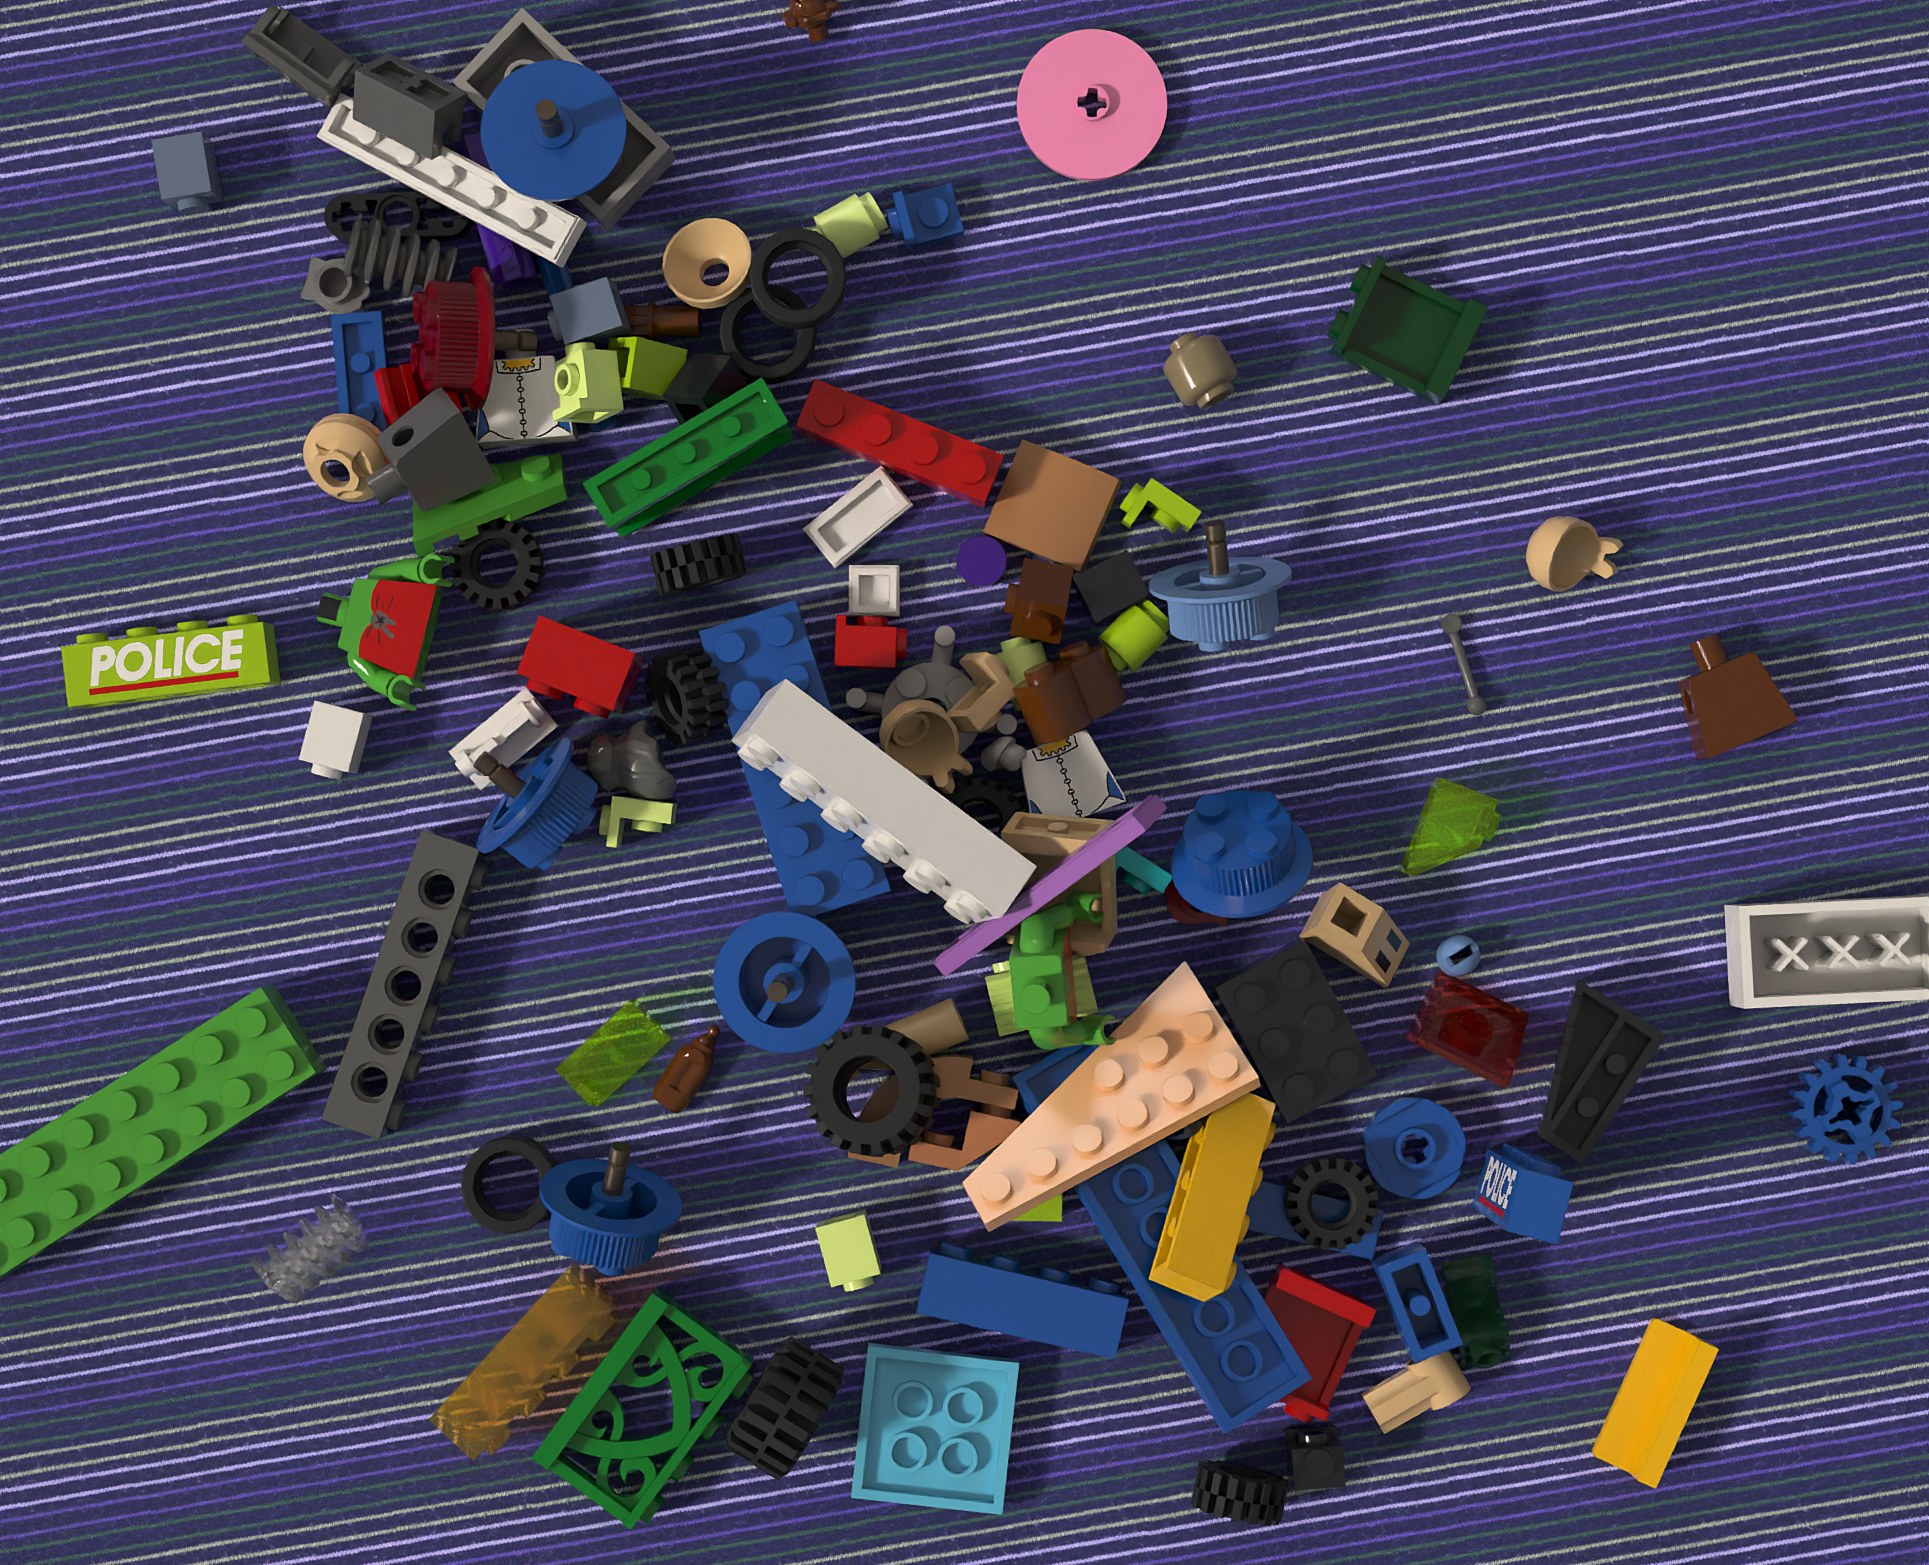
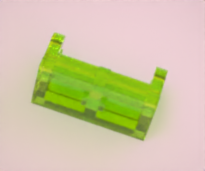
[555,998,672,1107]

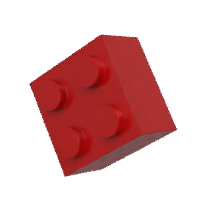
[516,615,645,720]

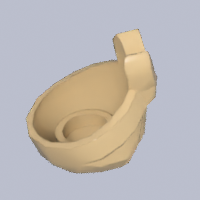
[1526,516,1624,592]
[879,699,973,794]

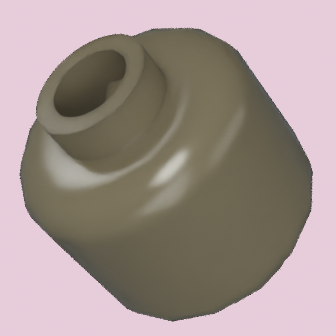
[1163,331,1238,410]

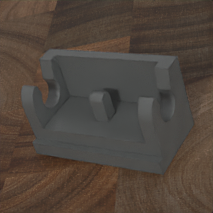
[241,4,364,110]
[353,53,468,160]

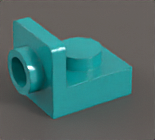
[1115,846,1172,896]

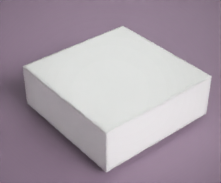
[849,565,900,617]

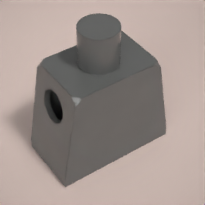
[365,387,497,512]

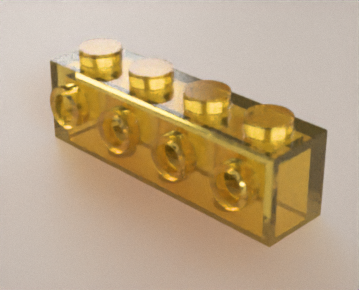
[428,1262,618,1461]

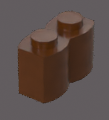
[1013,640,1127,745]

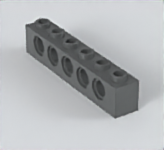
[321,830,490,1139]

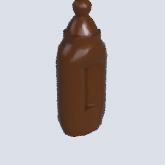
[652,1025,720,1114]

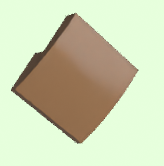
[983,439,1122,573]

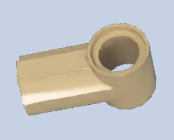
[1361,1350,1471,1434]

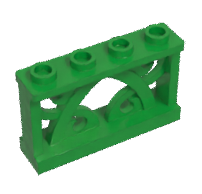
[583,378,793,538]
[531,1286,755,1530]

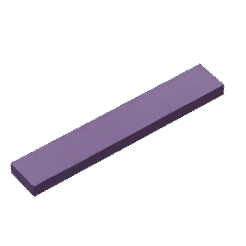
[934,794,1167,977]

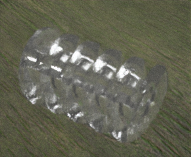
[251,1194,368,1304]

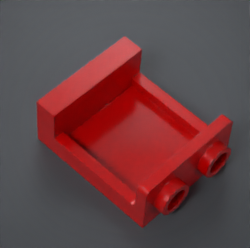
[1263,1262,1377,1423]

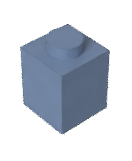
[151,131,223,214]
[547,276,632,346]

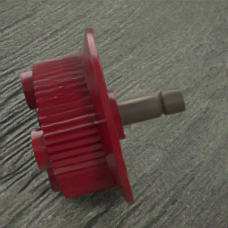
[410,266,537,411]

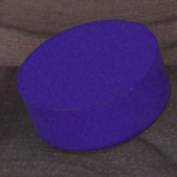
[956,536,1007,587]

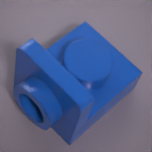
[886,183,964,250]

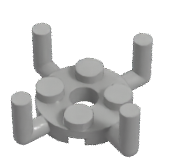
[846,626,1017,785]

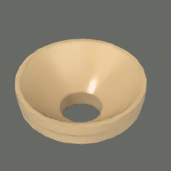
[662,218,753,309]
[303,413,389,502]

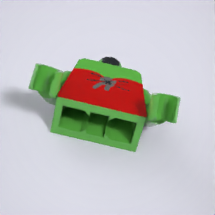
[317,554,455,711]
[1009,890,1116,1050]

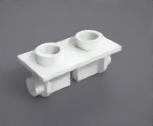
[449,688,558,790]

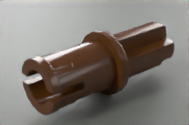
[623,300,702,341]

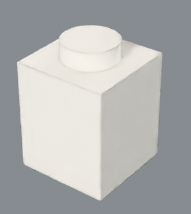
[299,701,373,780]

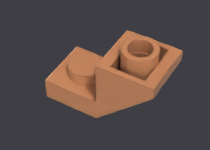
[908,1103,1021,1171]

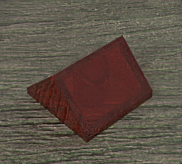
[1404,969,1530,1089]

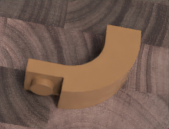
[848,1053,1019,1168]

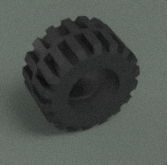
[803,1025,941,1157]
[725,1336,844,1480]

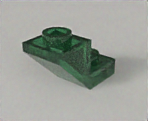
[1441,1252,1511,1371]

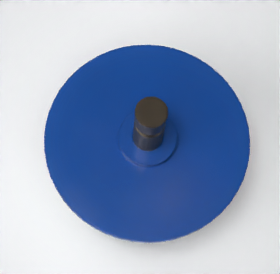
[480,60,627,201]

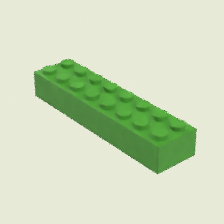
[0,984,328,1280]

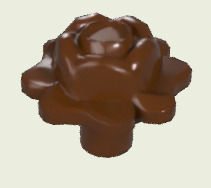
[782,0,840,42]

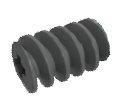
[344,213,458,298]

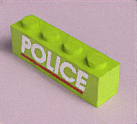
[61,614,281,709]

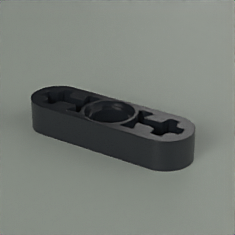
[324,191,473,244]

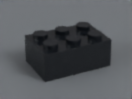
[1210,938,1378,1123]

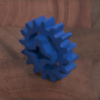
[1787,1053,1903,1165]

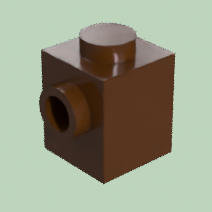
[1003,558,1074,644]

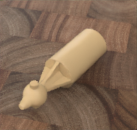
[849,997,969,1082]

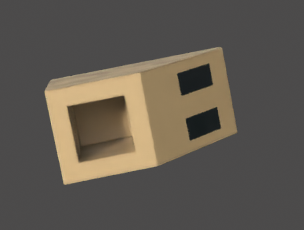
[1299,883,1410,988]

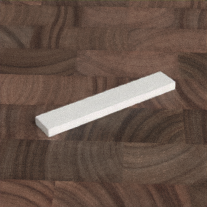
[317,93,587,268]

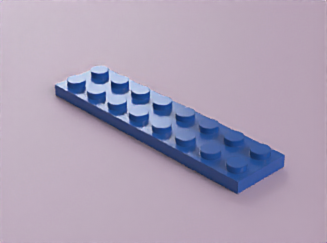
[1009,1044,1312,1434]

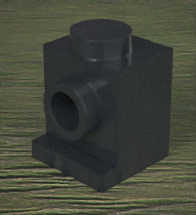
[1285,1424,1346,1490]

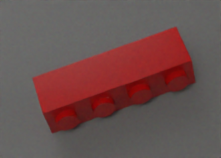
[796,379,1004,508]

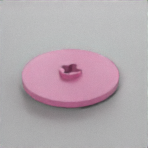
[1017,29,1167,181]

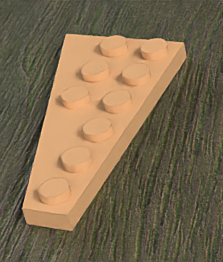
[962,961,1261,1232]

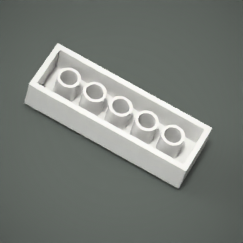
[731,679,1037,924]

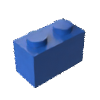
[1370,1241,1463,1363]

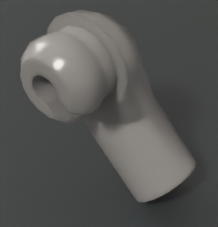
[981,735,1027,771]

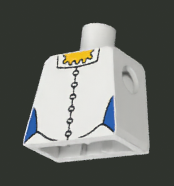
[476,329,579,449]
[1020,730,1126,817]

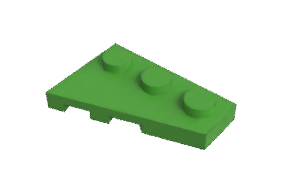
[413,453,567,558]

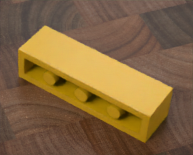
[1149,1093,1276,1302]

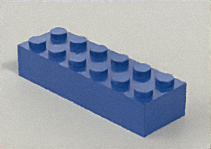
[698,600,892,917]

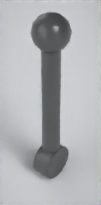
[1440,614,1487,715]

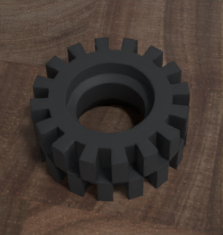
[450,518,546,612]
[650,533,748,596]
[645,647,728,745]
[1283,1155,1379,1251]
[1191,1460,1289,1526]

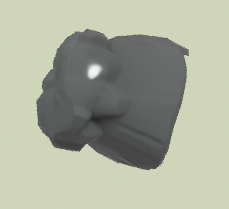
[587,719,677,801]

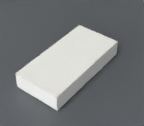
[803,466,913,569]

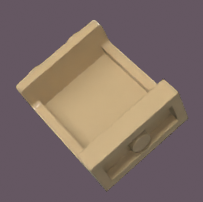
[1001,812,1118,956]

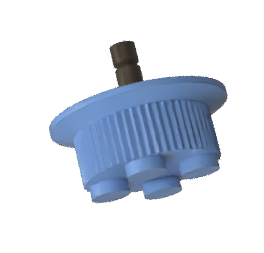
[1149,520,1292,652]

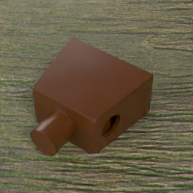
[1678,633,1798,760]

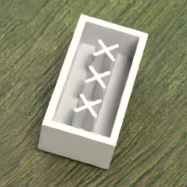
[1724,895,1929,1009]

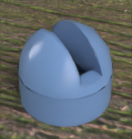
[1436,935,1481,977]

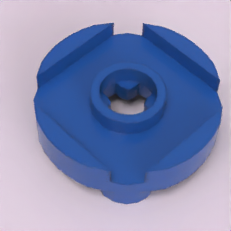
[1363,1097,1466,1199]

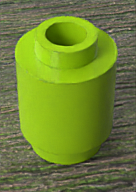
[1098,598,1170,673]

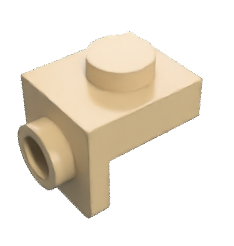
[947,652,1015,732]

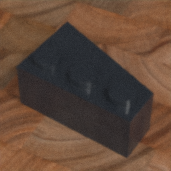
[1536,979,1666,1165]

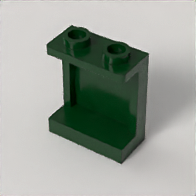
[1327,255,1488,405]

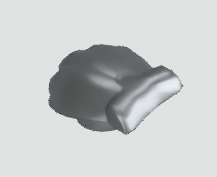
[301,256,371,314]

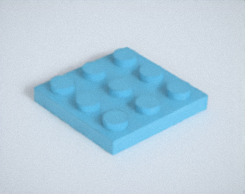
[851,1343,1019,1515]

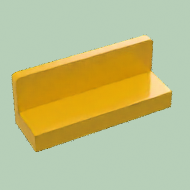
[1592,1318,1719,1489]

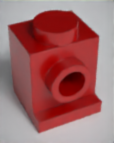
[834,615,907,670]

